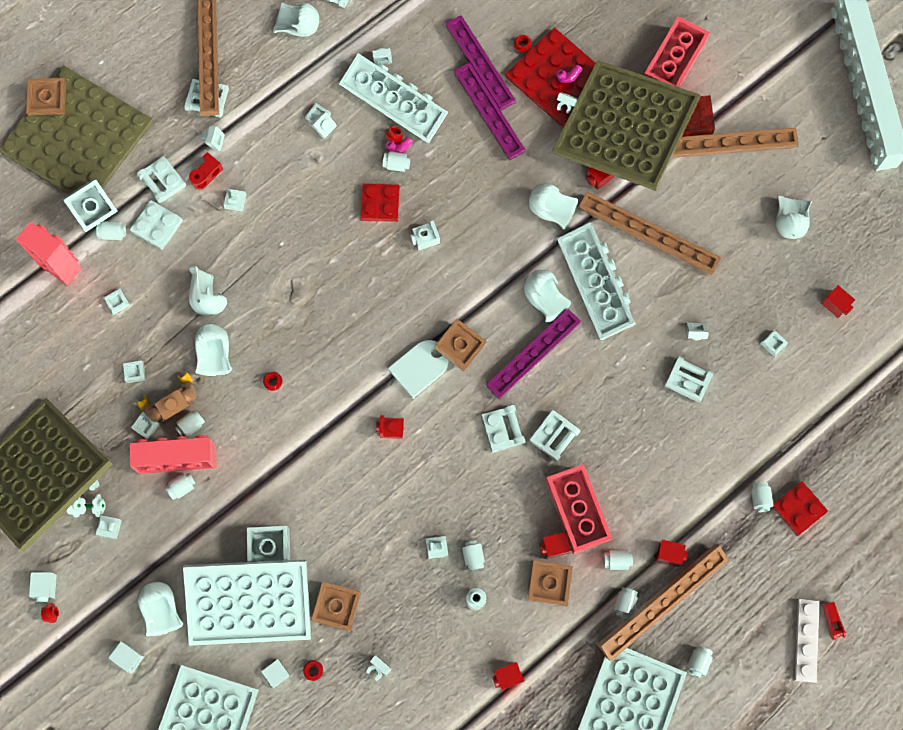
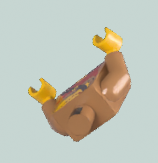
[136,371,196,423]

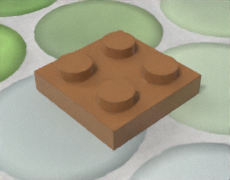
[26,78,66,116]
[434,319,487,371]
[528,560,573,607]
[311,581,361,632]

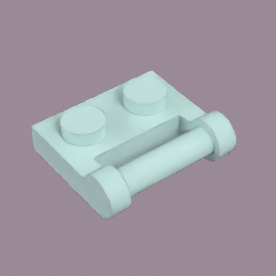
[185,79,229,118]
[137,156,186,203]
[665,356,714,403]
[482,405,526,452]
[530,410,580,462]

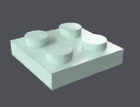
[130,200,183,250]

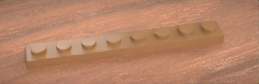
[198,0,220,116]
[672,128,799,158]
[578,191,721,275]
[598,544,729,661]

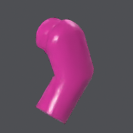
[556,64,583,83]
[385,137,413,153]

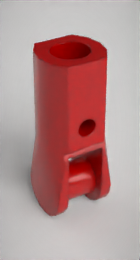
[821,602,846,640]

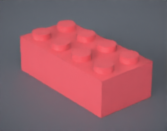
[644,16,710,88]
[16,222,81,286]
[130,435,217,474]
[545,464,613,555]

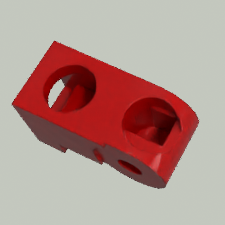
[189,152,223,190]

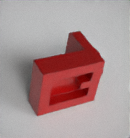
[376,415,404,439]

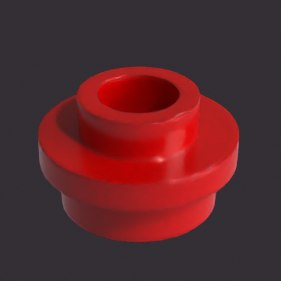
[514,35,532,53]
[385,126,403,143]
[263,372,283,391]
[41,603,59,623]
[303,660,324,681]

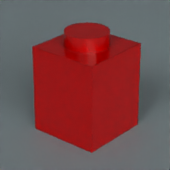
[586,167,615,190]
[821,285,856,318]
[539,532,571,559]
[656,539,688,567]
[492,662,524,691]

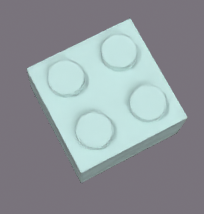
[62,179,118,232]
[247,526,290,562]

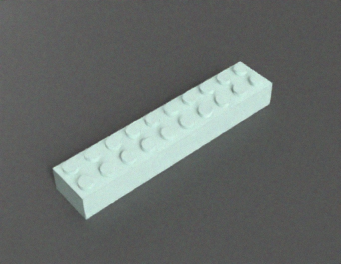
[831,0,903,171]

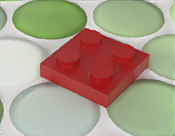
[361,183,400,222]
[773,481,828,536]

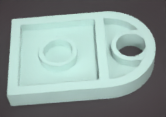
[388,340,449,398]

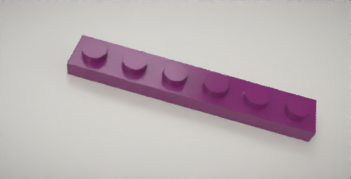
[446,15,516,111]
[454,63,525,161]
[486,309,581,400]

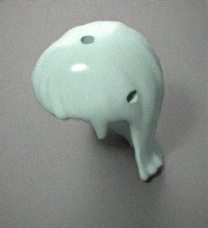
[273,2,320,37]
[529,183,578,229]
[776,195,812,239]
[189,266,227,316]
[524,270,571,322]
[195,324,232,376]
[138,582,183,636]

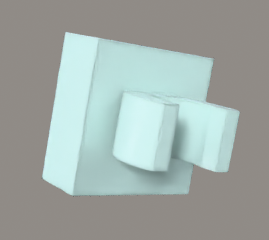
[557,92,578,114]
[200,126,225,151]
[223,189,246,211]
[96,515,122,539]
[426,536,448,559]
[366,655,391,681]

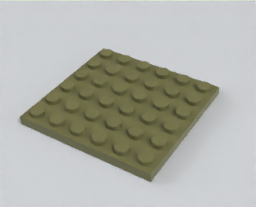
[552,60,700,191]
[0,65,153,195]
[0,398,113,553]

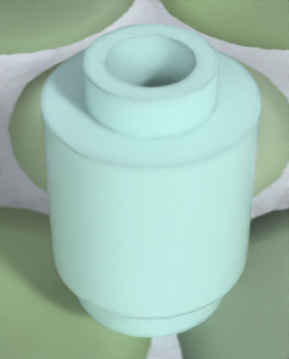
[383,151,410,172]
[96,221,126,240]
[175,410,205,437]
[165,472,196,500]
[751,482,774,512]
[462,541,485,571]
[603,550,633,570]
[613,587,638,619]
[466,588,486,610]
[686,646,713,678]

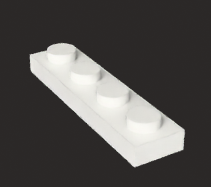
[794,599,819,683]

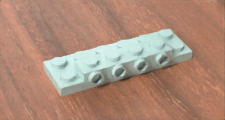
[339,53,448,143]
[557,222,636,340]

